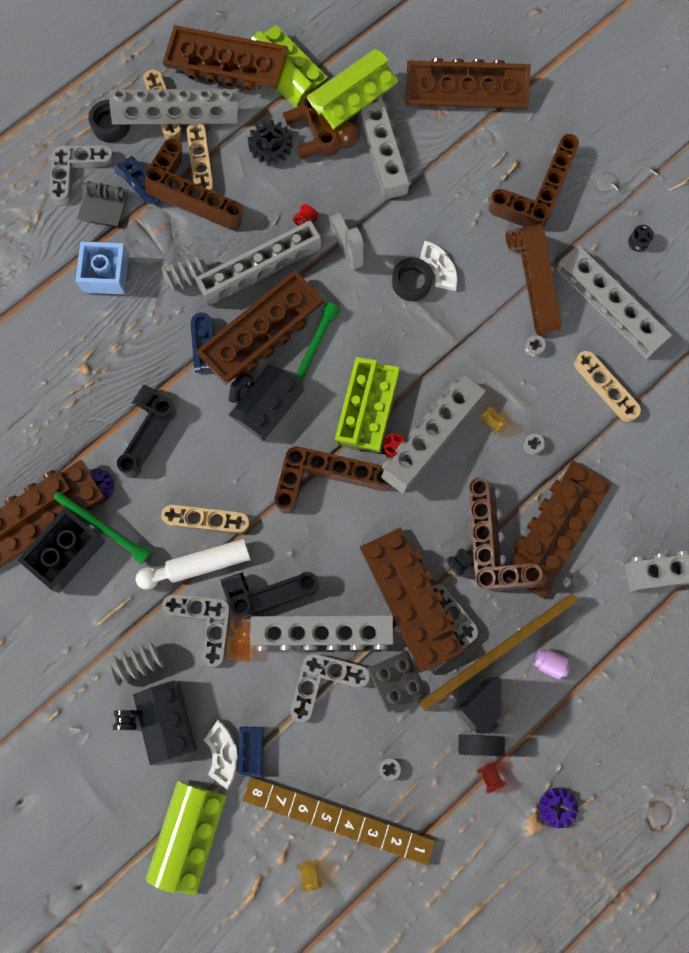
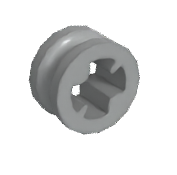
[524,335,546,357]
[524,434,545,455]
[379,758,401,781]

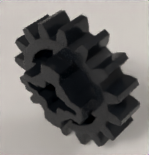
[248,120,293,165]

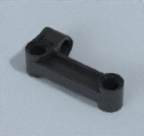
[117,384,176,478]
[220,572,319,619]

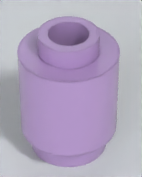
[533,648,571,680]

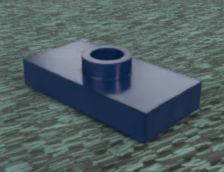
[238,727,264,777]

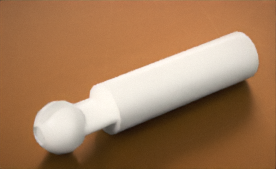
[135,539,251,590]

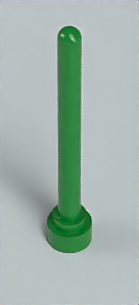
[294,302,341,383]
[54,492,152,565]

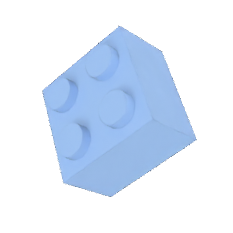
[75,242,129,294]

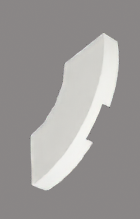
[420,241,457,291]
[204,720,238,789]

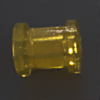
[479,405,509,435]
[297,860,322,891]

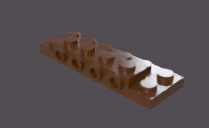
[163,25,289,92]
[405,58,531,109]
[196,270,324,385]
[0,460,106,568]
[507,460,612,599]
[359,527,463,673]

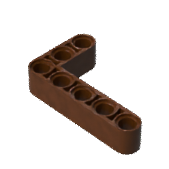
[488,134,579,228]
[145,139,243,230]
[506,224,561,336]
[274,446,392,514]
[469,477,548,591]

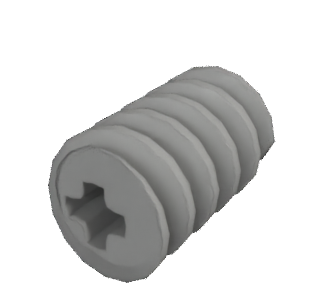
[162,254,208,292]
[111,641,165,686]

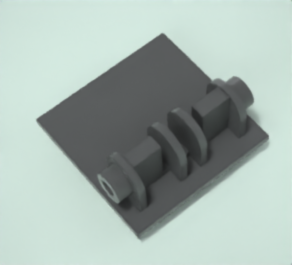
[77,181,129,227]
[367,651,426,713]

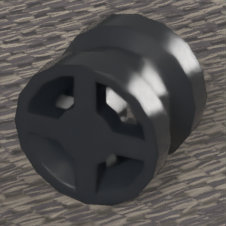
[628,225,654,252]
[446,548,474,577]
[113,710,137,730]

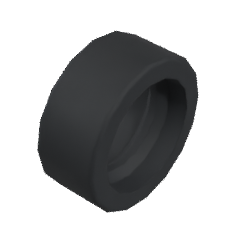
[88,99,130,142]
[392,257,433,301]
[458,734,505,757]

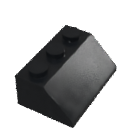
[229,364,304,442]
[17,507,106,593]
[454,676,502,734]
[133,680,197,765]

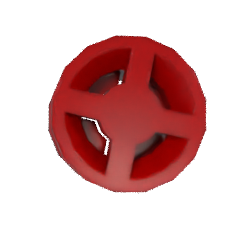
[292,204,319,226]
[383,434,405,459]

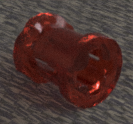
[477,761,507,793]

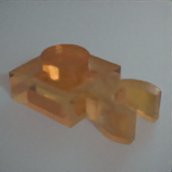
[227,619,252,661]

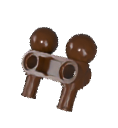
[283,93,360,159]

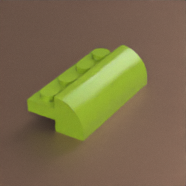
[251,25,328,108]
[307,49,399,130]
[334,357,401,453]
[145,780,227,896]

